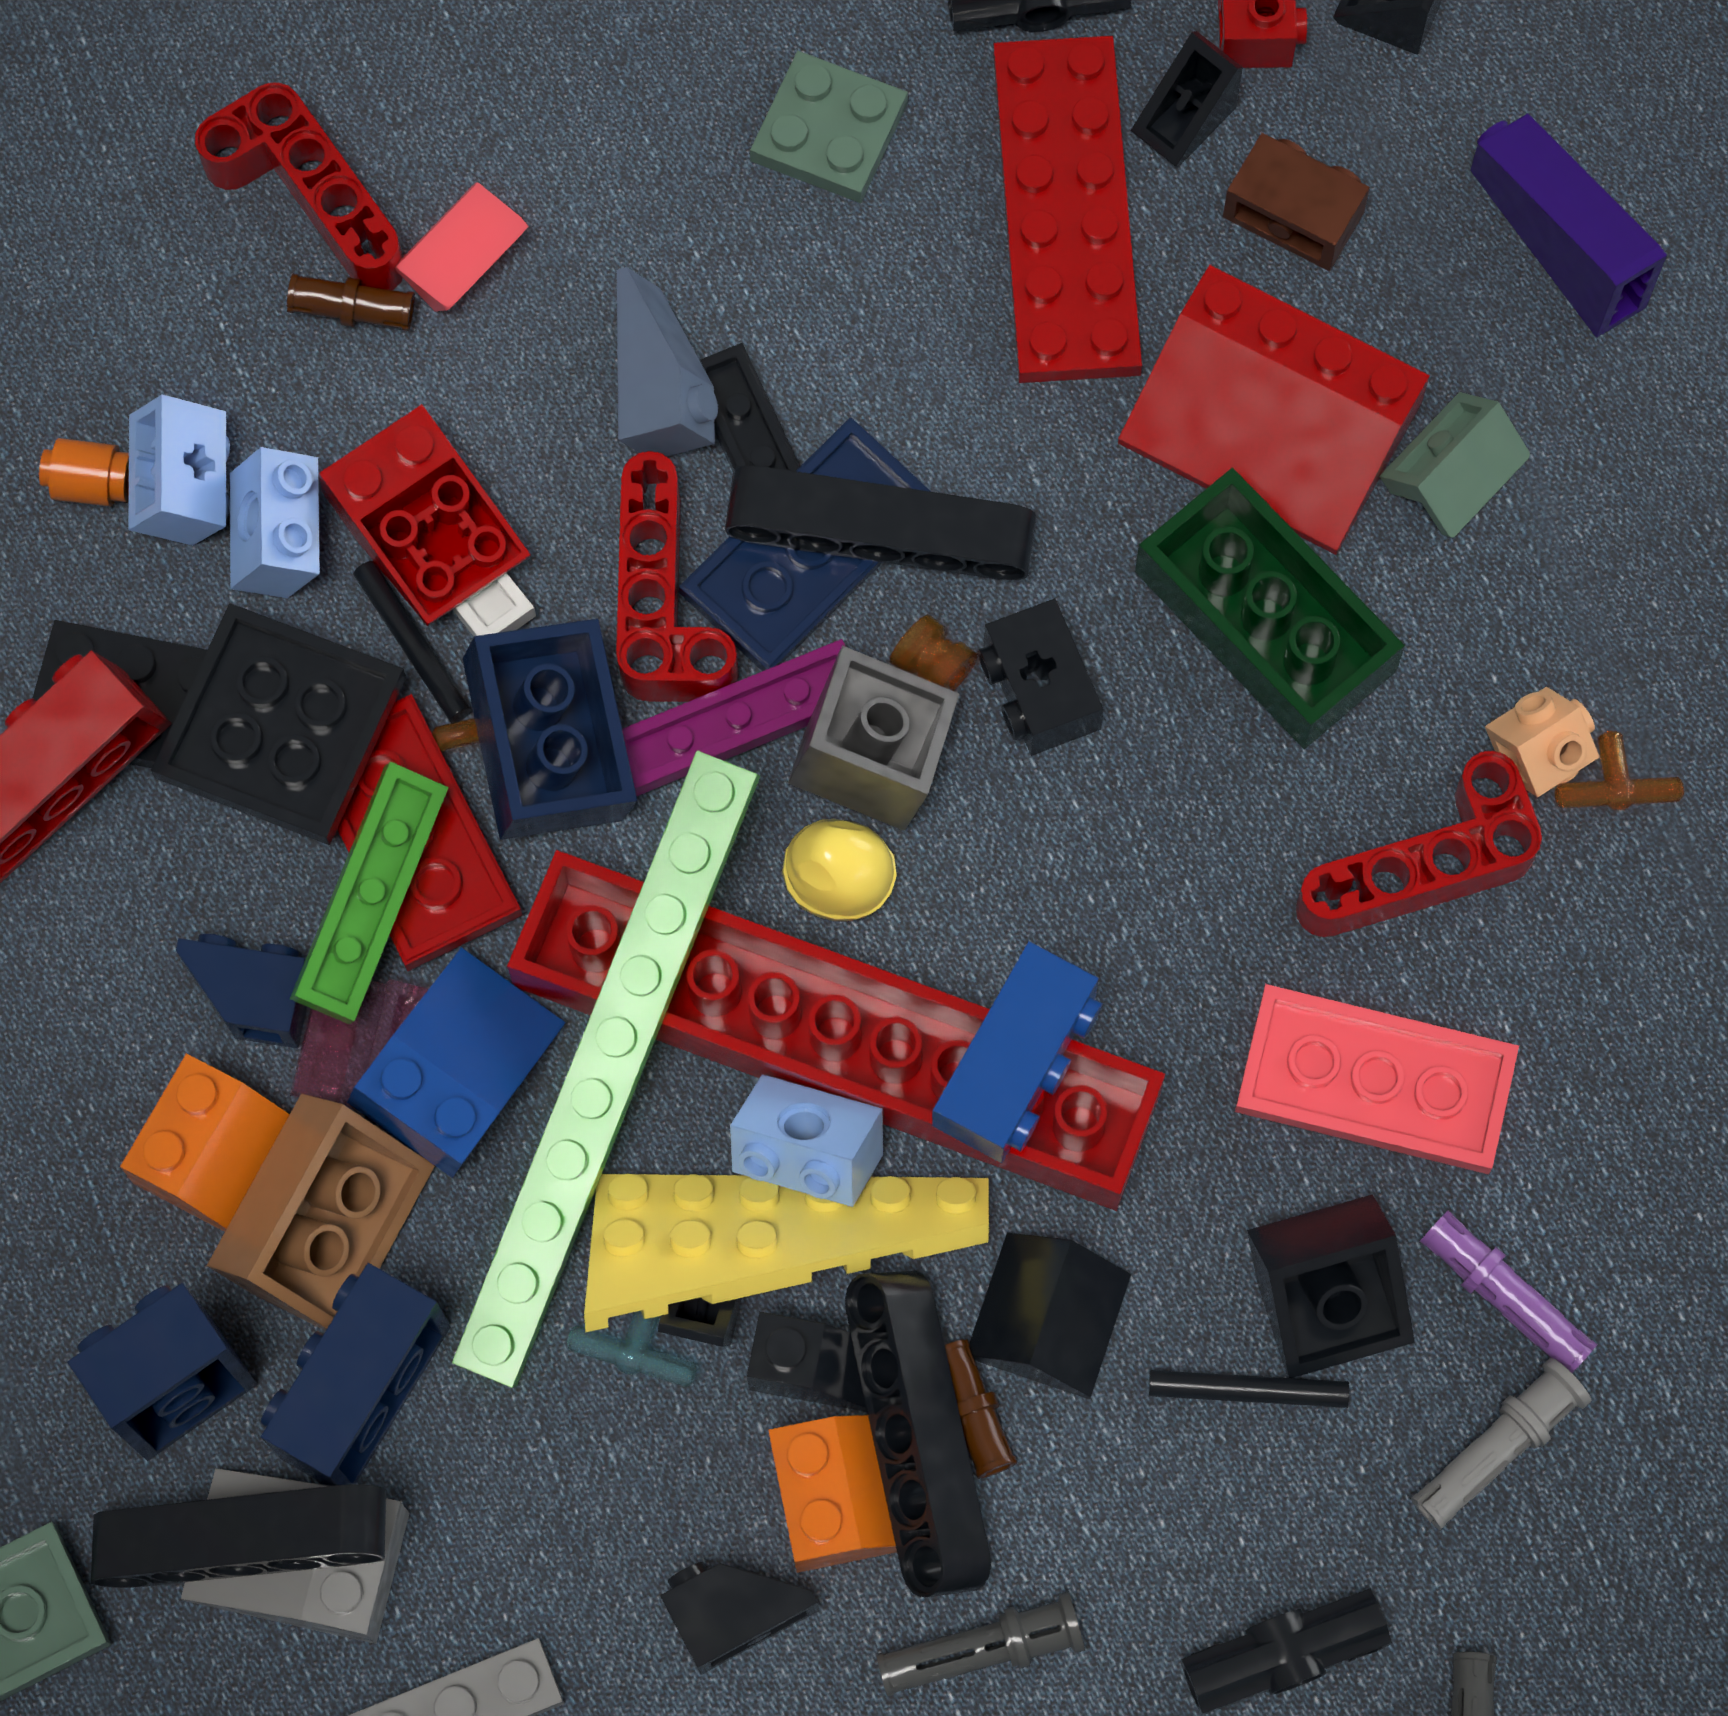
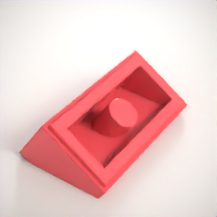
[395,182,529,312]

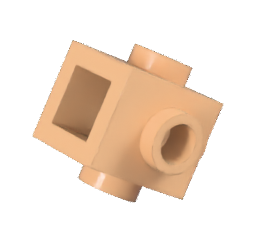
[1485,687,1599,797]

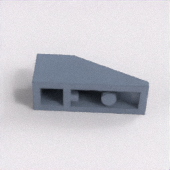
[617,267,718,457]

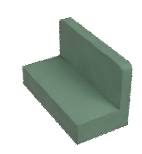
[1379,392,1530,538]

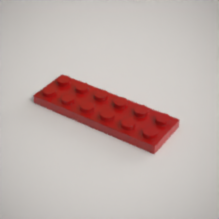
[993,36,1142,383]

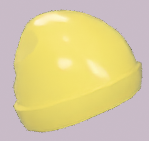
[782,819,897,921]

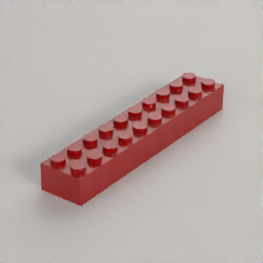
[507,850,1165,1211]

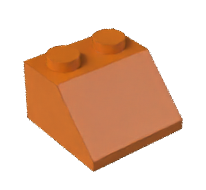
[120,1053,290,1232]
[768,1415,897,1573]

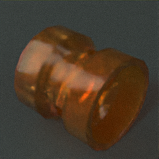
[890,614,978,691]

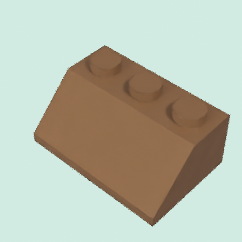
[206,1093,435,1331]

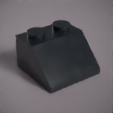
[1247,1194,1415,1378]

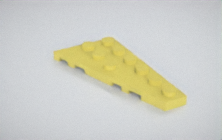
[584,1174,989,1333]

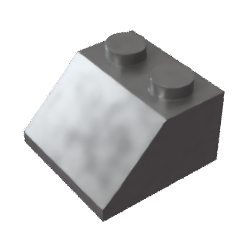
[788,646,959,831]

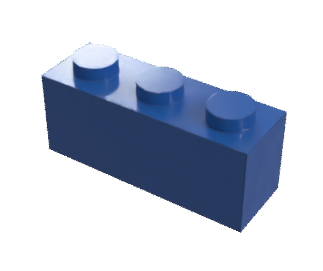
[932,941,1103,1163]

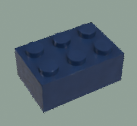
[462,619,637,840]
[261,1263,451,1486]
[67,1283,258,1461]

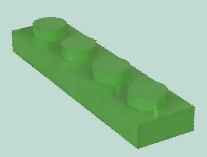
[290,761,449,1024]

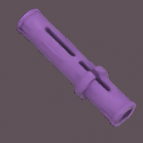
[1420,1210,1598,1373]

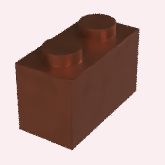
[1223,133,1370,272]

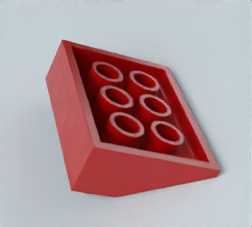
[1118,264,1430,555]

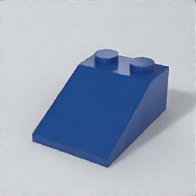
[347,947,566,1178]

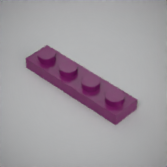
[622,639,846,797]

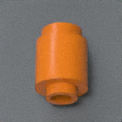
[39,438,129,507]

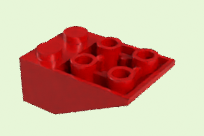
[319,404,531,626]

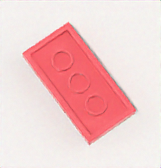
[1235,984,1519,1175]

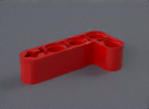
[195,83,403,290]
[616,451,739,702]
[1296,751,1542,937]

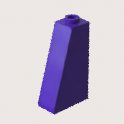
[1470,113,1667,338]

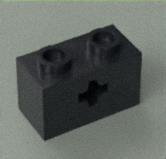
[977,598,1104,756]

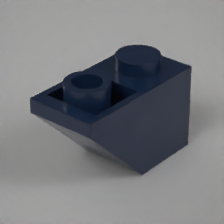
[176,934,307,1049]

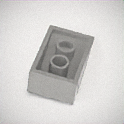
[181,1468,410,1644]

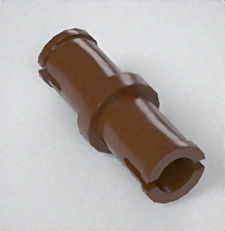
[287,273,415,331]
[945,1339,1018,1479]

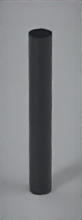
[353,561,472,724]
[1149,1370,1349,1408]

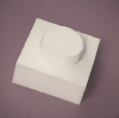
[453,573,536,637]

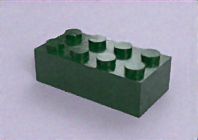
[1135,467,1405,750]

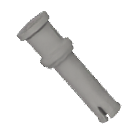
[1411,1357,1592,1530]

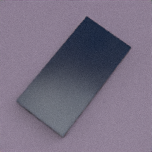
[678,417,931,671]

